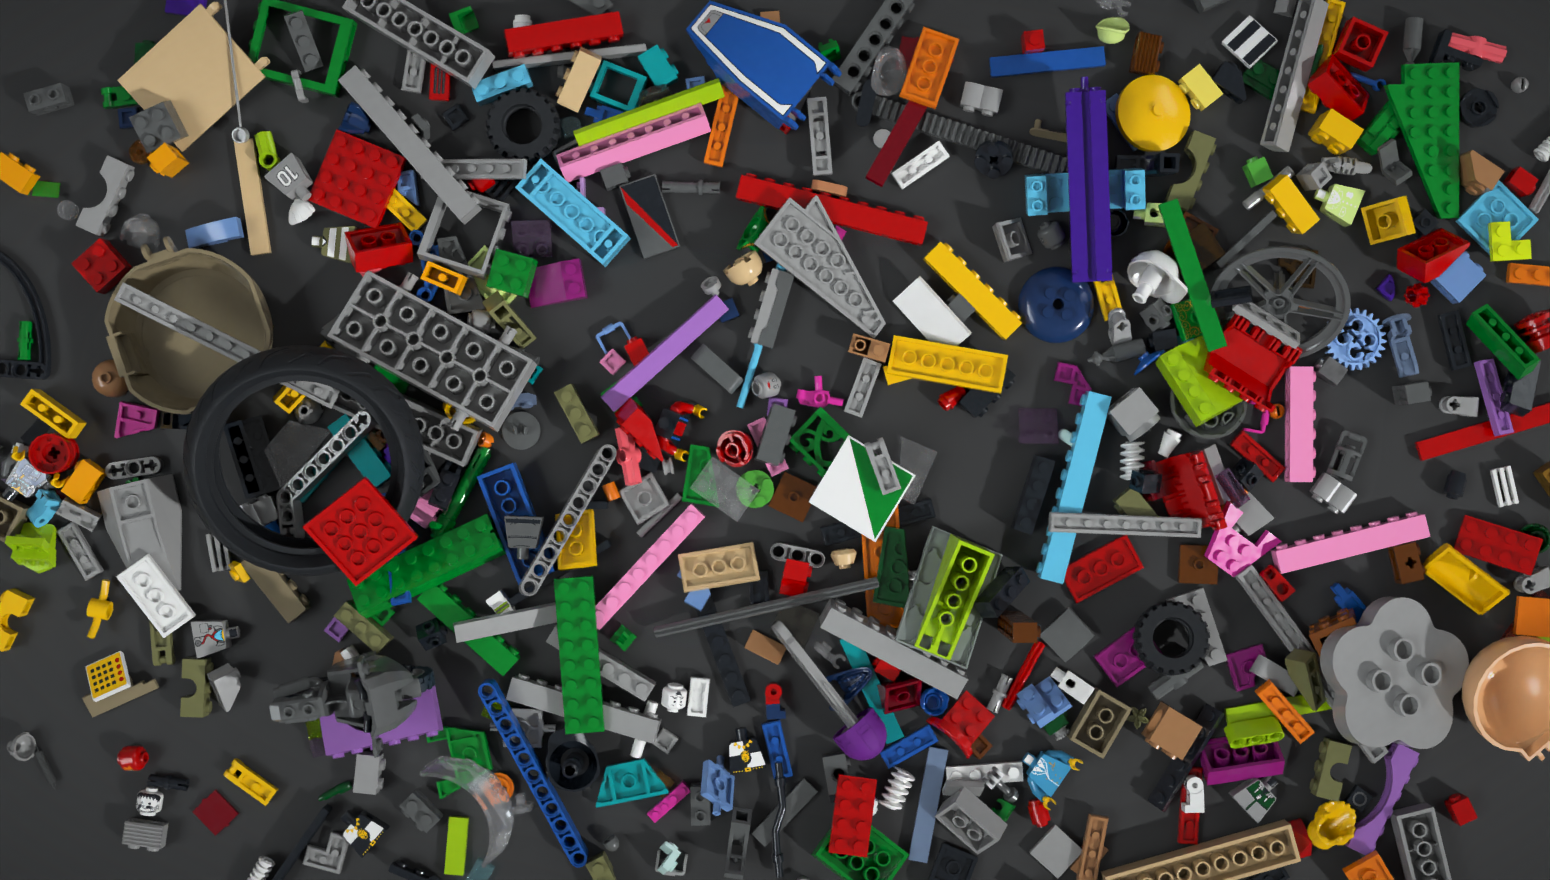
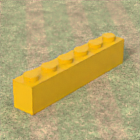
[923,242,1022,341]

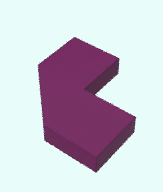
[1053,362,1092,406]

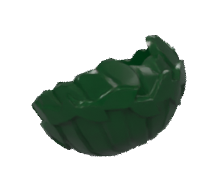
[1519,523,1550,554]

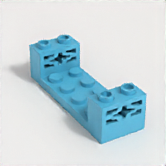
[515,159,631,267]
[1025,168,1146,216]

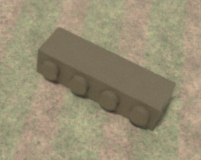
[241,560,311,624]

